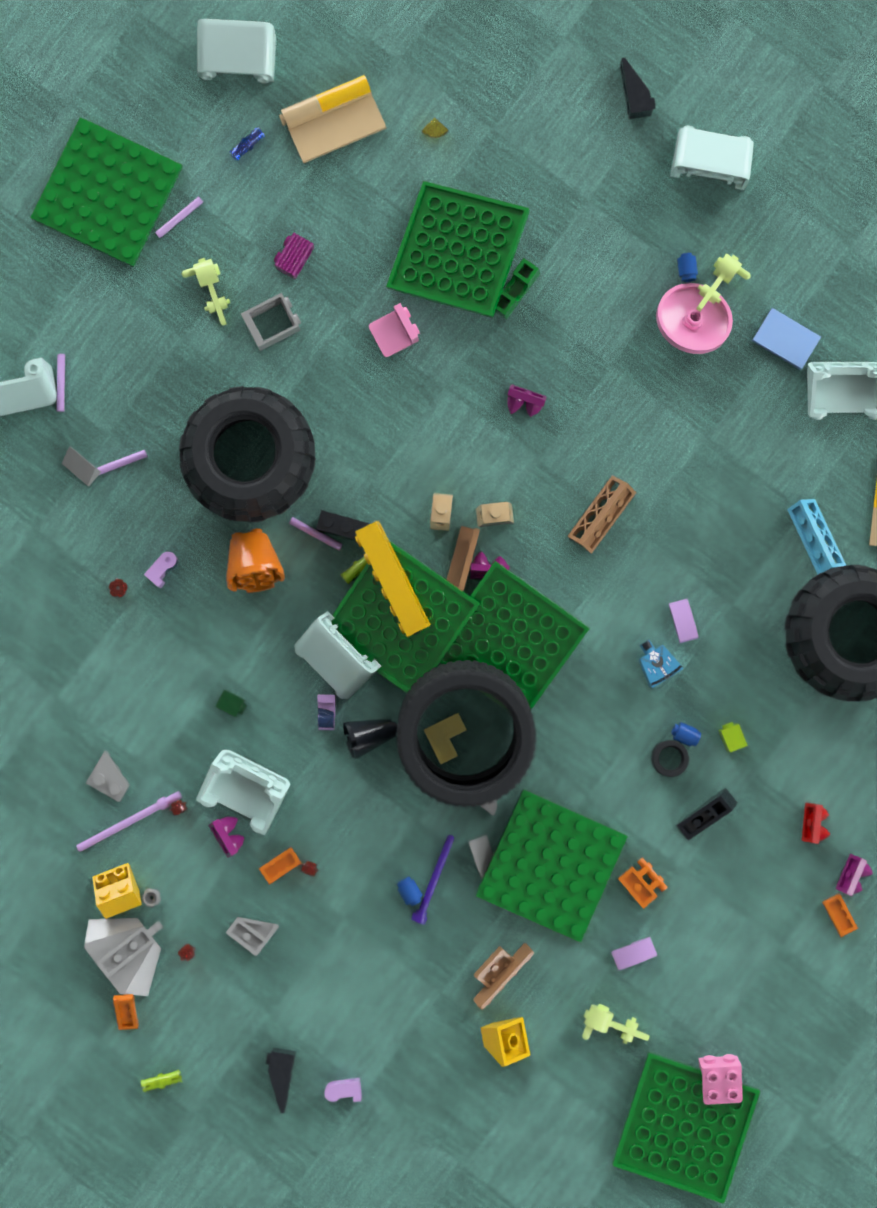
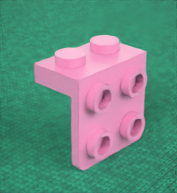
[369,303,420,358]
[698,1054,743,1105]

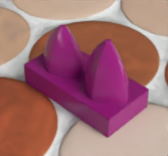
[507,384,547,417]
[470,551,510,580]
[208,817,244,858]
[835,853,873,896]

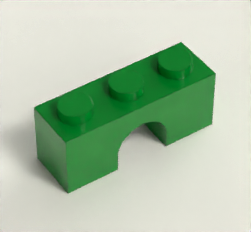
[495,258,540,320]

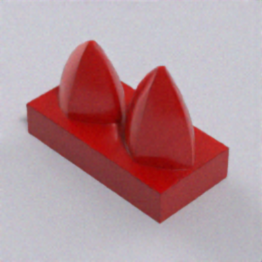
[801,802,831,844]

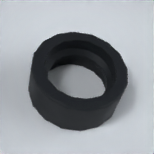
[651,740,689,777]

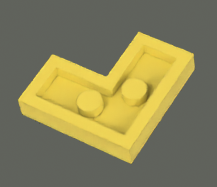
[424,713,466,764]

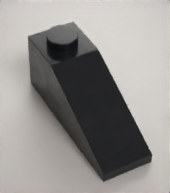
[620,58,655,120]
[676,788,738,841]
[266,1047,296,1114]

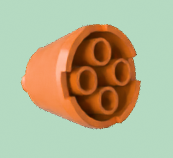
[226,528,285,593]

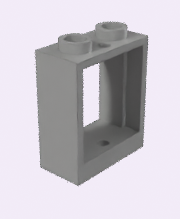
[241,293,301,351]

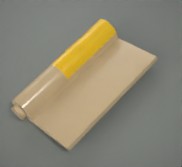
[279,75,386,163]

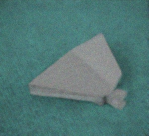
[84,918,163,996]

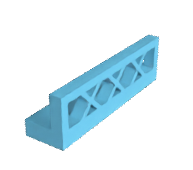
[787,499,846,574]

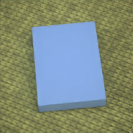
[752,308,821,370]

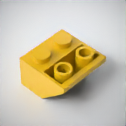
[92,863,142,919]

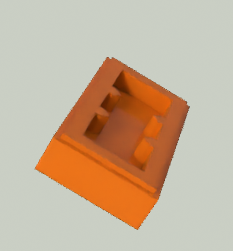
[259,847,302,885]
[822,893,858,937]
[113,994,139,1030]

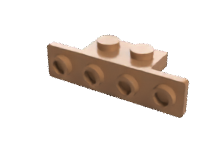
[473,943,534,1010]

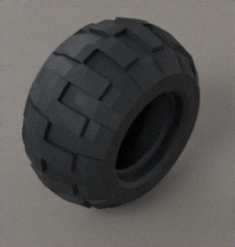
[179,386,316,522]
[784,565,877,702]

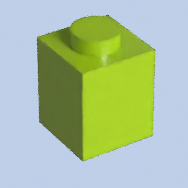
[718,722,748,753]

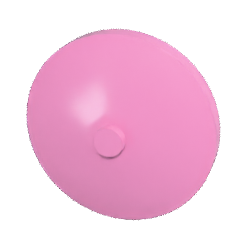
[656,283,733,354]

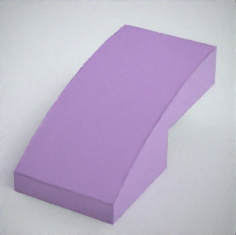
[669,599,698,643]
[611,937,657,970]

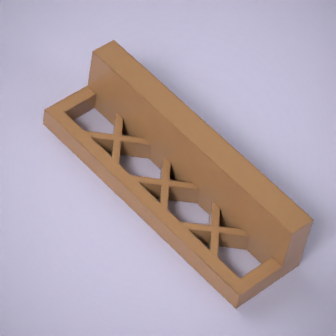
[568,475,636,554]
[447,526,480,591]

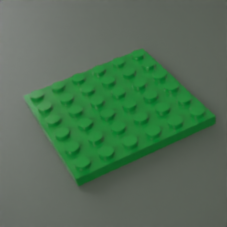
[30,117,183,267]
[386,181,530,318]
[332,540,481,693]
[440,561,590,712]
[475,789,628,943]
[612,1052,760,1204]

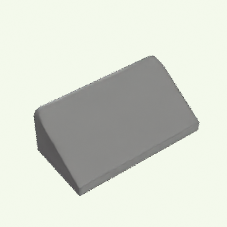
[62,446,101,486]
[468,835,493,879]

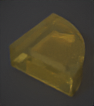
[422,117,448,138]

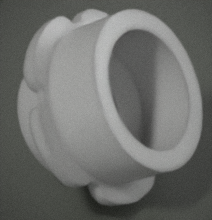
[142,888,161,907]

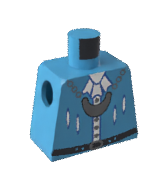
[638,640,683,688]

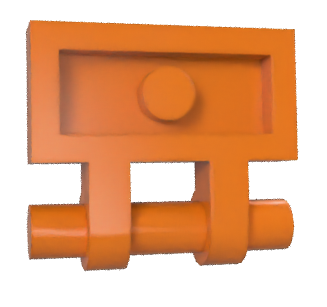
[618,857,667,909]

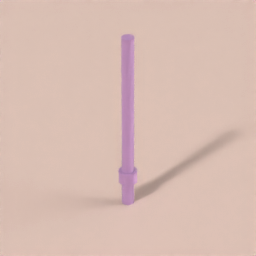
[76,791,182,852]

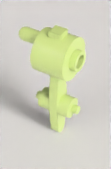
[696,254,751,312]
[182,258,230,326]
[582,1004,650,1044]

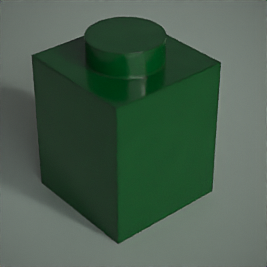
[215,690,247,717]

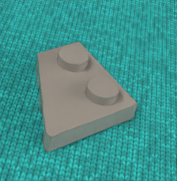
[86,751,130,802]
[226,917,279,956]

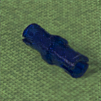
[229,127,265,161]

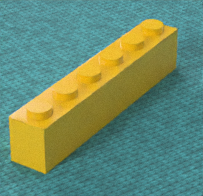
[355,521,431,637]

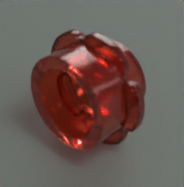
[109,579,128,597]
[169,800,188,816]
[301,861,319,877]
[178,943,196,961]

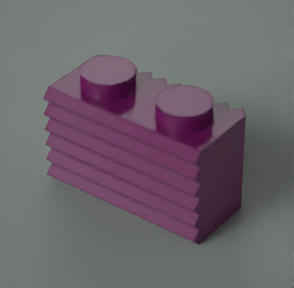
[274,232,314,280]

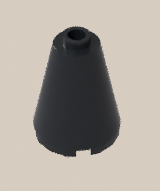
[343,719,397,759]

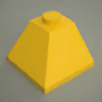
[480,1017,531,1067]

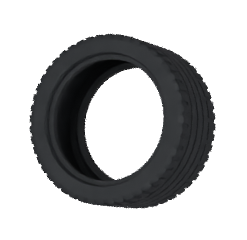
[397,660,537,808]

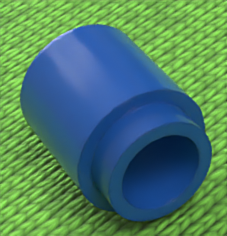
[677,253,698,282]
[671,722,701,747]
[396,876,423,907]

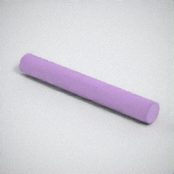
[155,196,203,238]
[56,354,65,412]
[97,450,147,475]
[289,517,343,551]

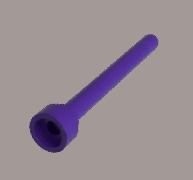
[411,835,454,925]

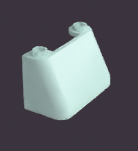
[197,19,276,83]
[670,126,754,190]
[0,358,57,416]
[807,362,877,420]
[294,611,381,699]
[196,750,290,835]

